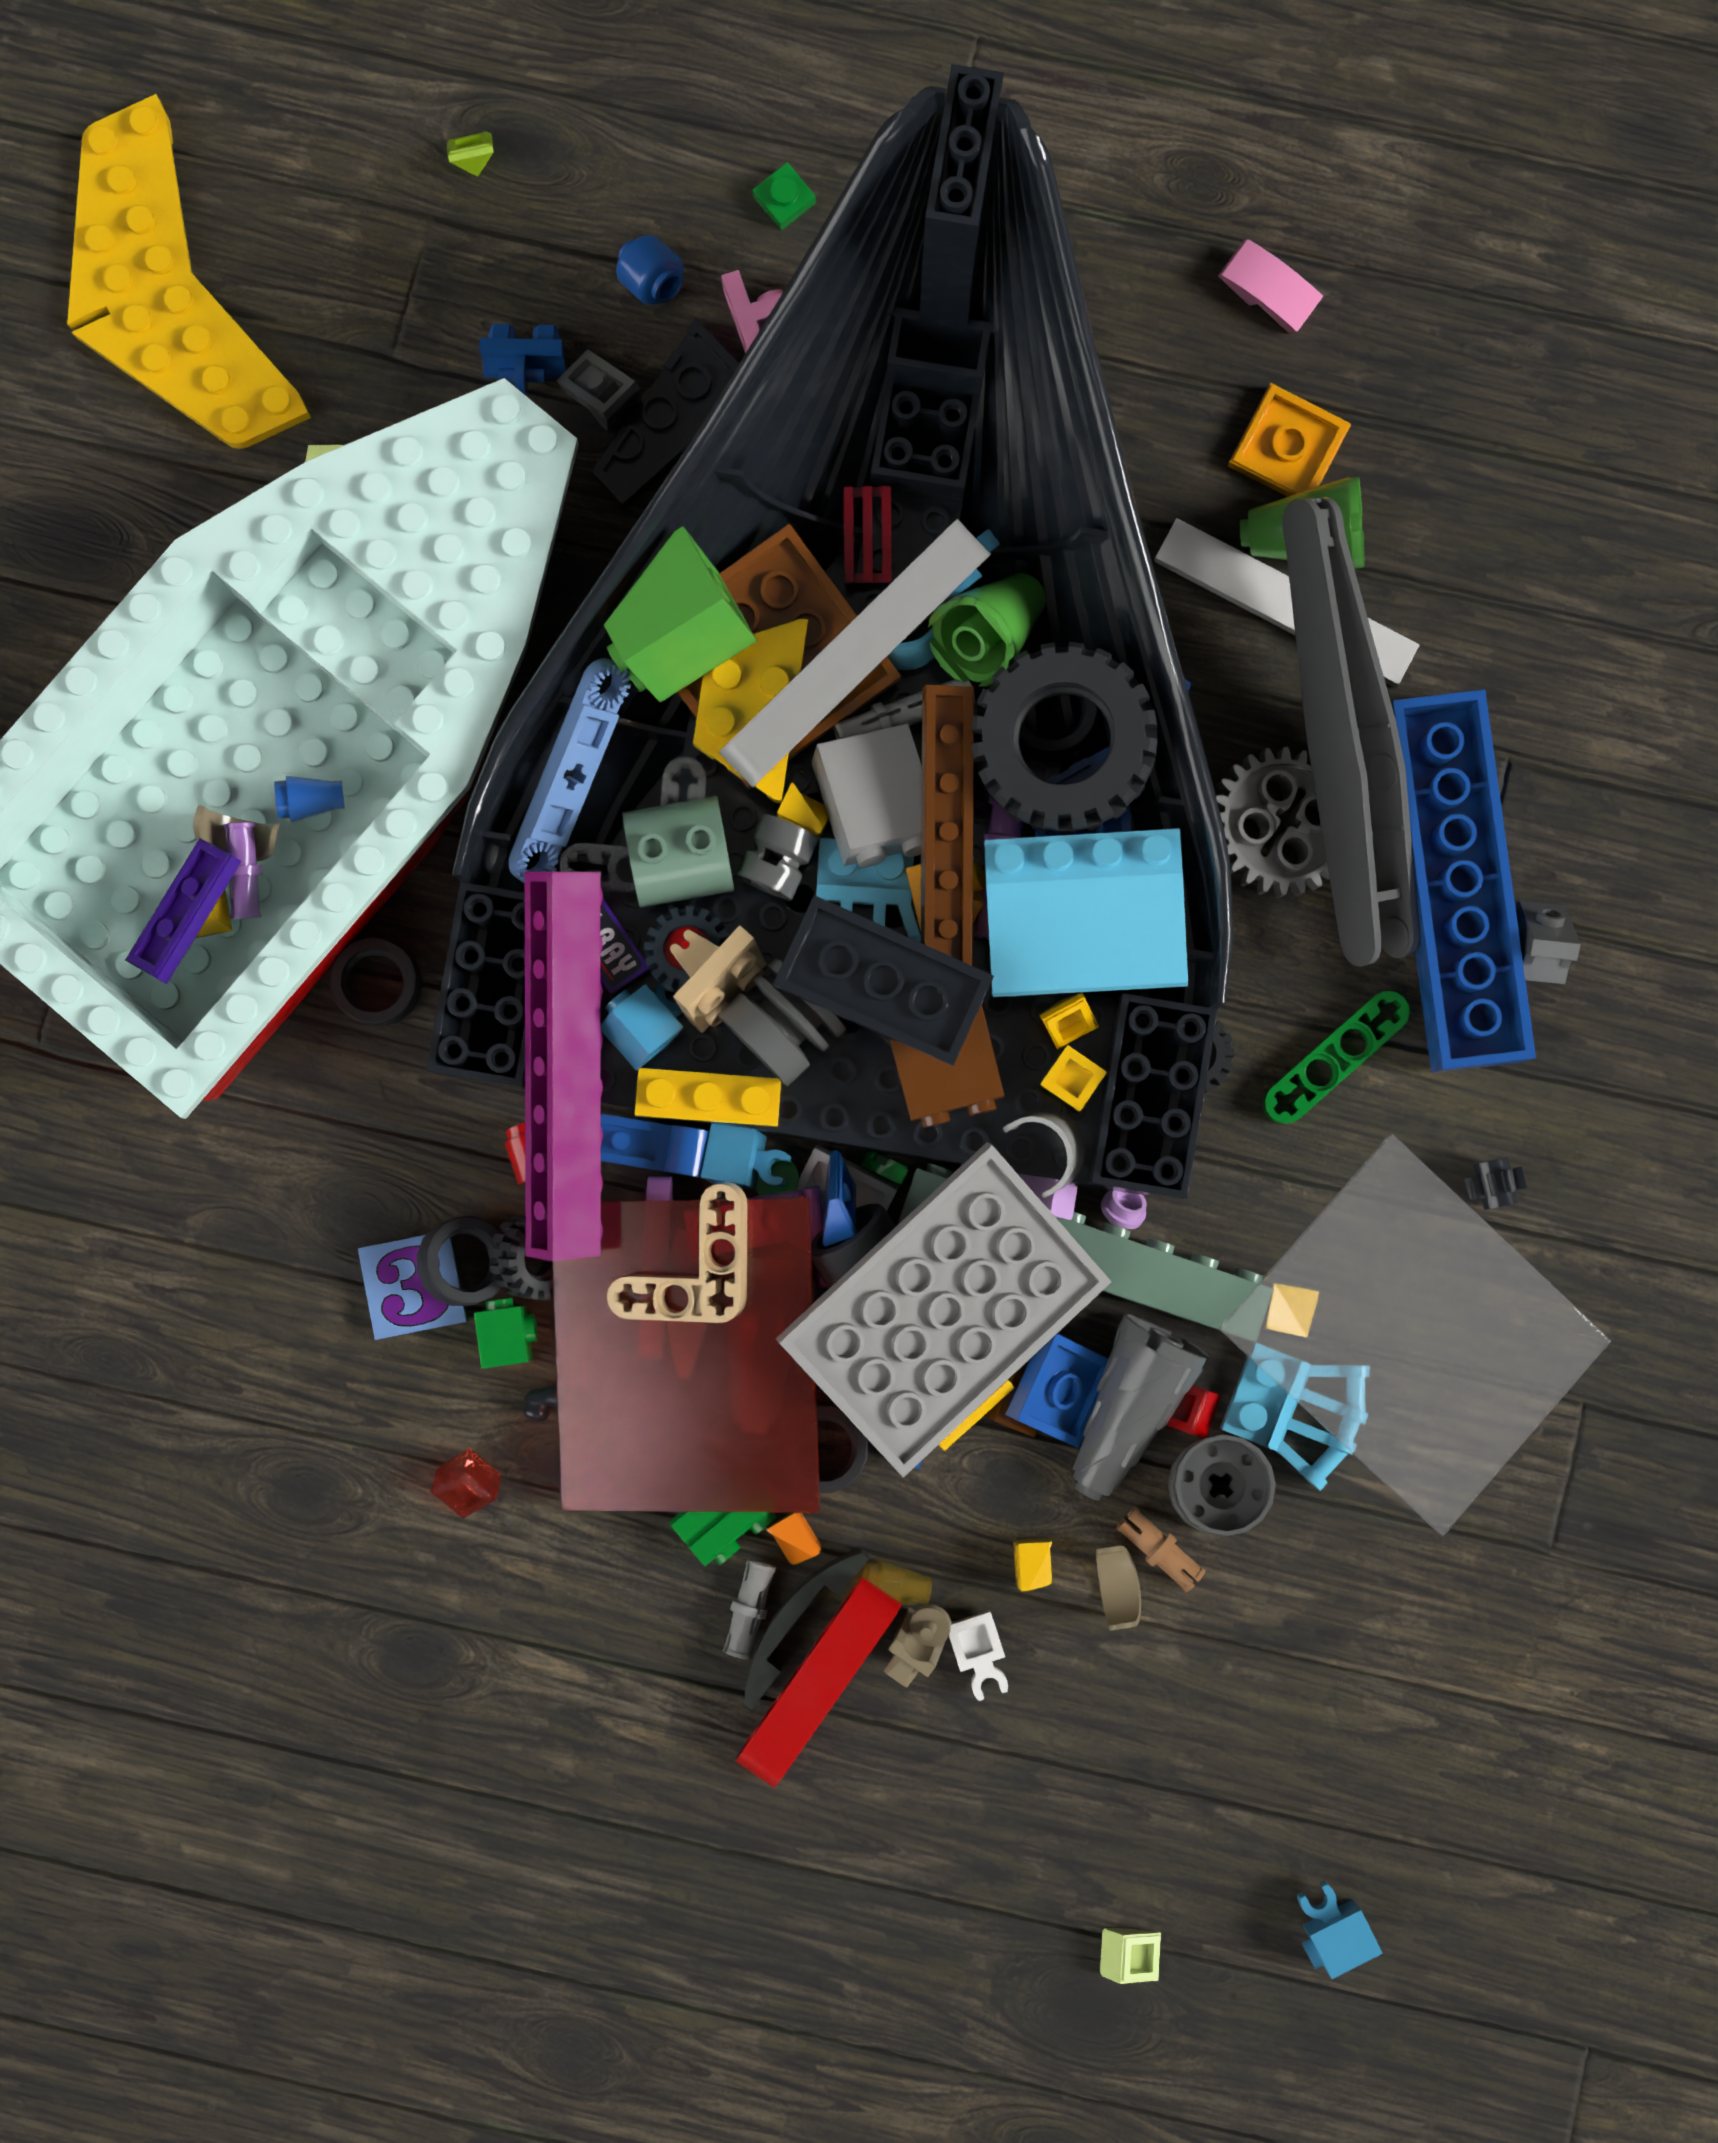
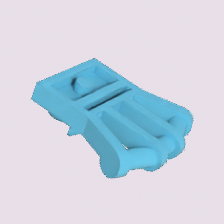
[816,838,921,942]
[1220,1342,1369,1491]

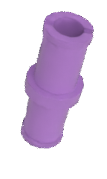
[224,822,262,919]

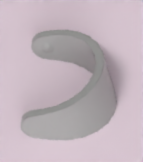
[1003,1112,1085,1199]

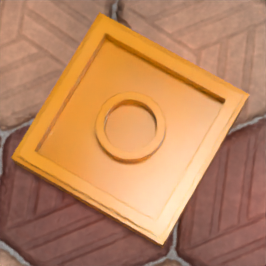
[1227,383,1351,497]

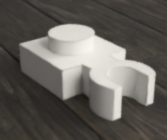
[949,1610,1008,1701]

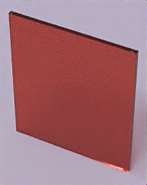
[553,1196,820,1514]

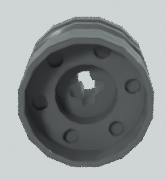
[718,958,846,1087]
[1168,1435,1276,1536]

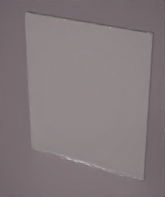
[1218,1134,1611,1536]

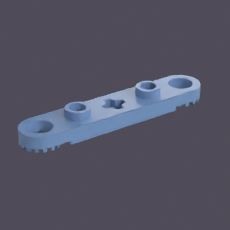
[508,658,631,883]

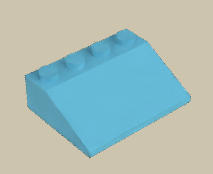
[984,829,1188,997]

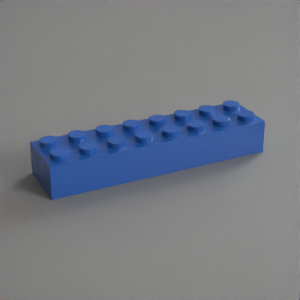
[1391,689,1536,1073]

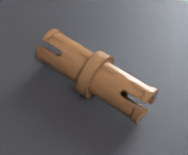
[1116,1507,1206,1593]

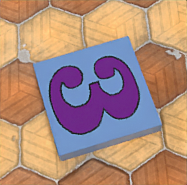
[358,1235,468,1340]

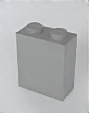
[812,724,922,867]

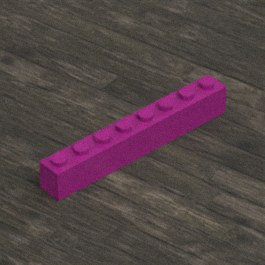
[525,872,603,1261]

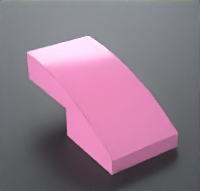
[1218,239,1323,334]

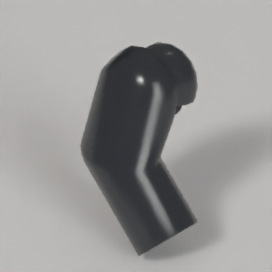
[524,1384,593,1421]

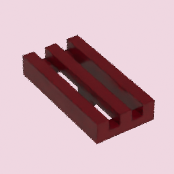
[844,486,892,584]

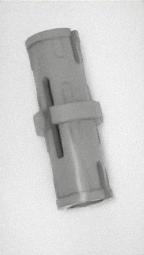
[723,1560,776,1660]

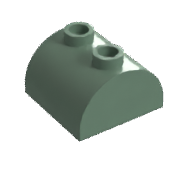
[622,796,734,908]

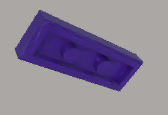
[125,838,242,984]

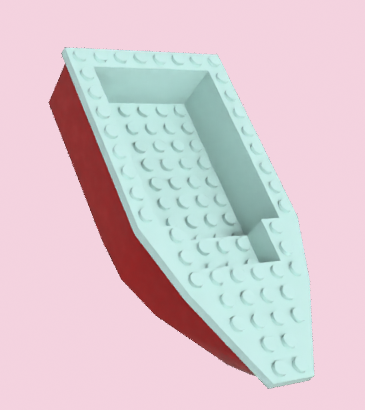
[0,378,579,1119]

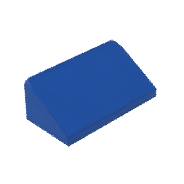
[822,1150,856,1246]

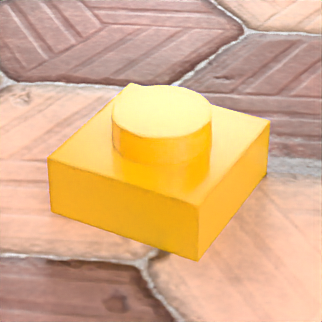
[1040,1045,1107,1112]

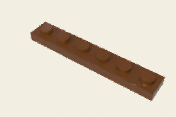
[920,685,974,966]

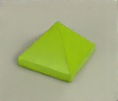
[447,131,494,177]

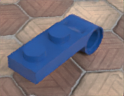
[601,1114,710,1178]

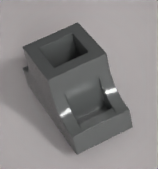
[1516,900,1581,984]

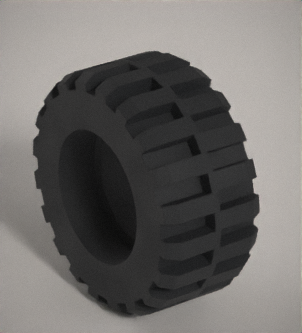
[971,642,1157,834]

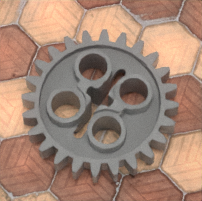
[1216,747,1330,898]

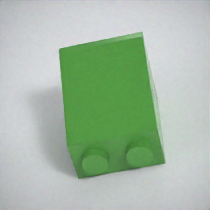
[604,526,757,702]

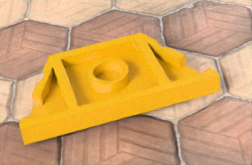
[693,618,808,803]

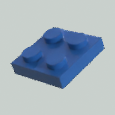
[1005,1334,1108,1448]

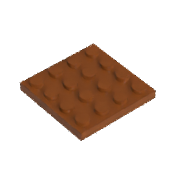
[677,524,901,789]

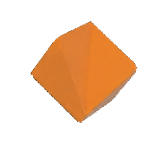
[766,1508,821,1565]

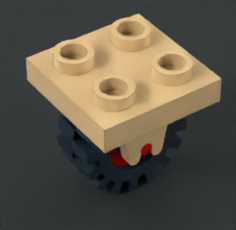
[644,906,767,1033]

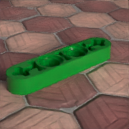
[1262,991,1410,1125]

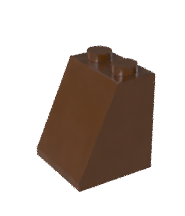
[889,1004,1004,1128]

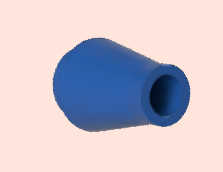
[274,776,345,823]

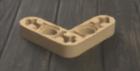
[607,1182,748,1323]

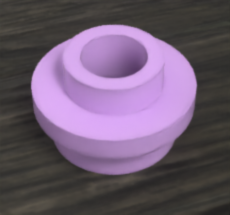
[1101,1190,1147,1229]

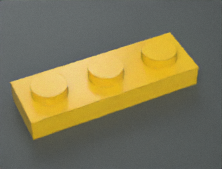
[635,1068,781,1127]

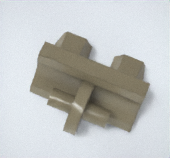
[884,1605,951,1687]

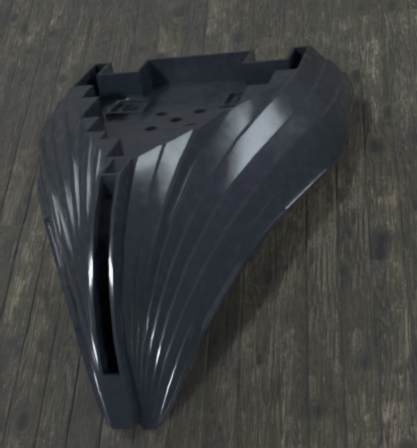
[426,64,1234,1199]

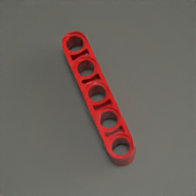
[735,1576,902,1788]

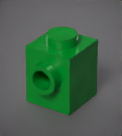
[474,1298,538,1369]

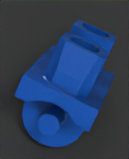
[479,324,566,396]

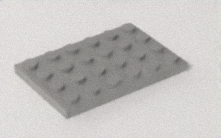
[776,1142,1111,1478]

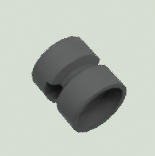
[736,814,819,901]

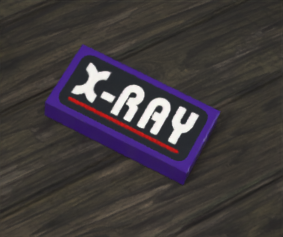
[600,899,650,996]

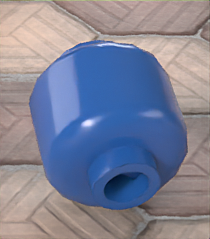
[616,235,683,305]

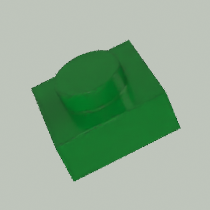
[752,162,816,231]

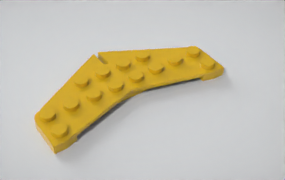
[67,94,311,449]

